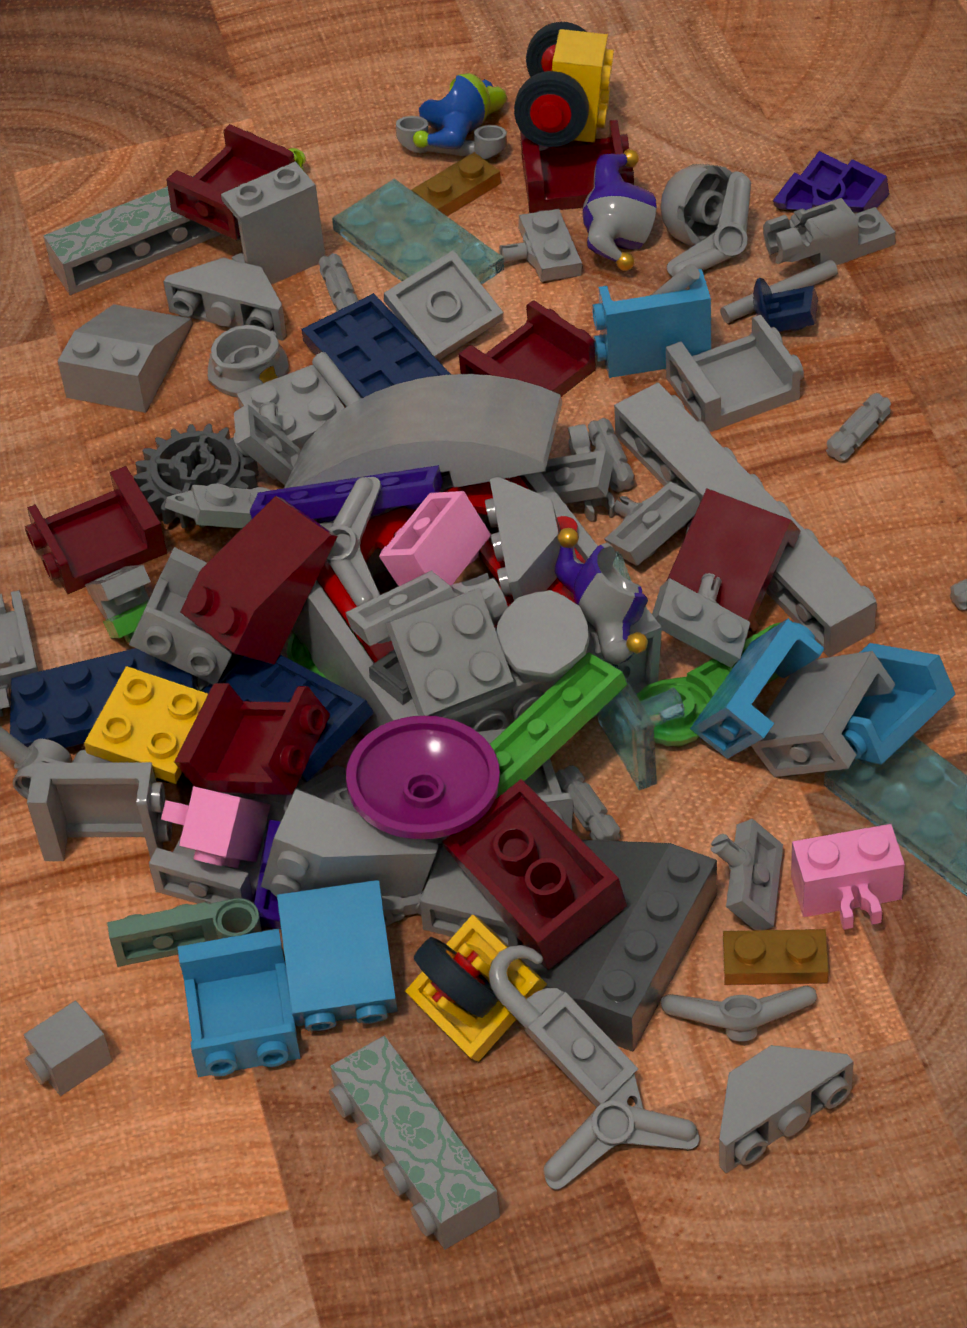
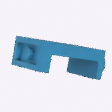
[592,269,711,378]
[690,618,825,759]
[841,643,956,765]
[277,880,398,1031]
[178,928,301,1077]

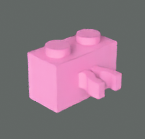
[379,491,491,587]
[161,786,271,868]
[791,824,905,930]

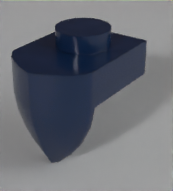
[753,278,818,332]

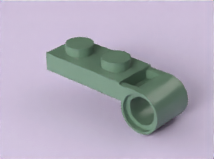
[107,898,262,967]

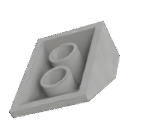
[58,304,193,413]
[261,789,439,898]

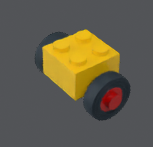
[514,22,614,147]

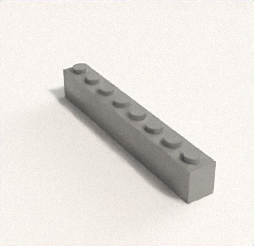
[614,383,877,657]

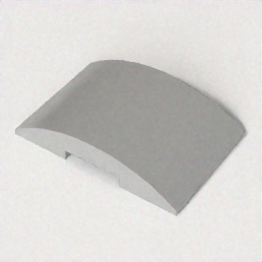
[284,374,562,488]

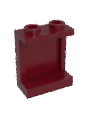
[520,120,634,213]
[166,124,295,241]
[459,300,596,397]
[25,466,167,595]
[666,488,801,633]
[174,683,330,795]

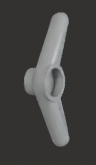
[667,171,751,276]
[326,477,381,607]
[661,986,817,1041]
[543,1100,699,1190]

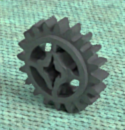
[134,424,259,528]

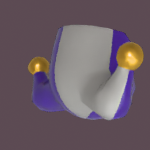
[582,149,657,271]
[554,528,648,665]

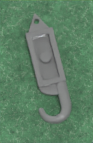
[165,484,270,528]
[489,945,643,1109]

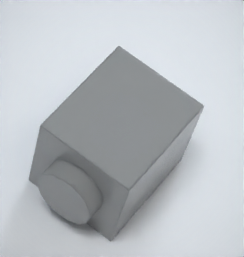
[23,1000,112,1096]

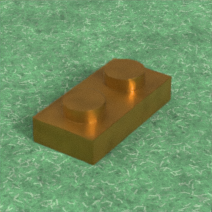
[411,152,501,222]
[723,929,828,985]

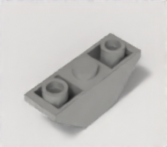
[163,258,287,341]
[485,477,561,601]
[719,1045,854,1173]

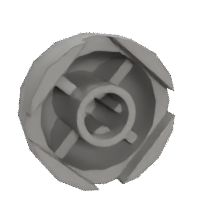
[660,164,733,247]

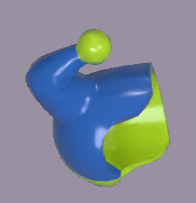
[413,73,507,150]

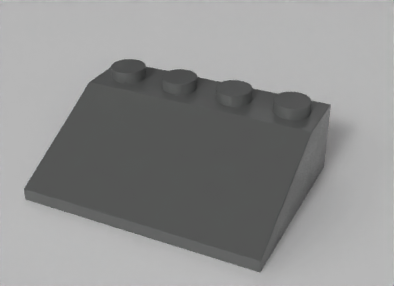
[520,840,717,1052]

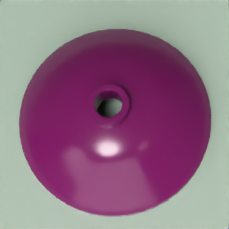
[346,715,500,839]

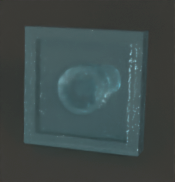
[598,658,685,791]

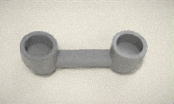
[396,116,507,159]

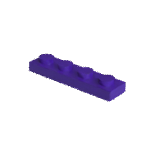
[250,465,443,523]

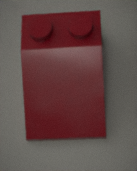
[180,496,338,665]
[442,779,627,970]

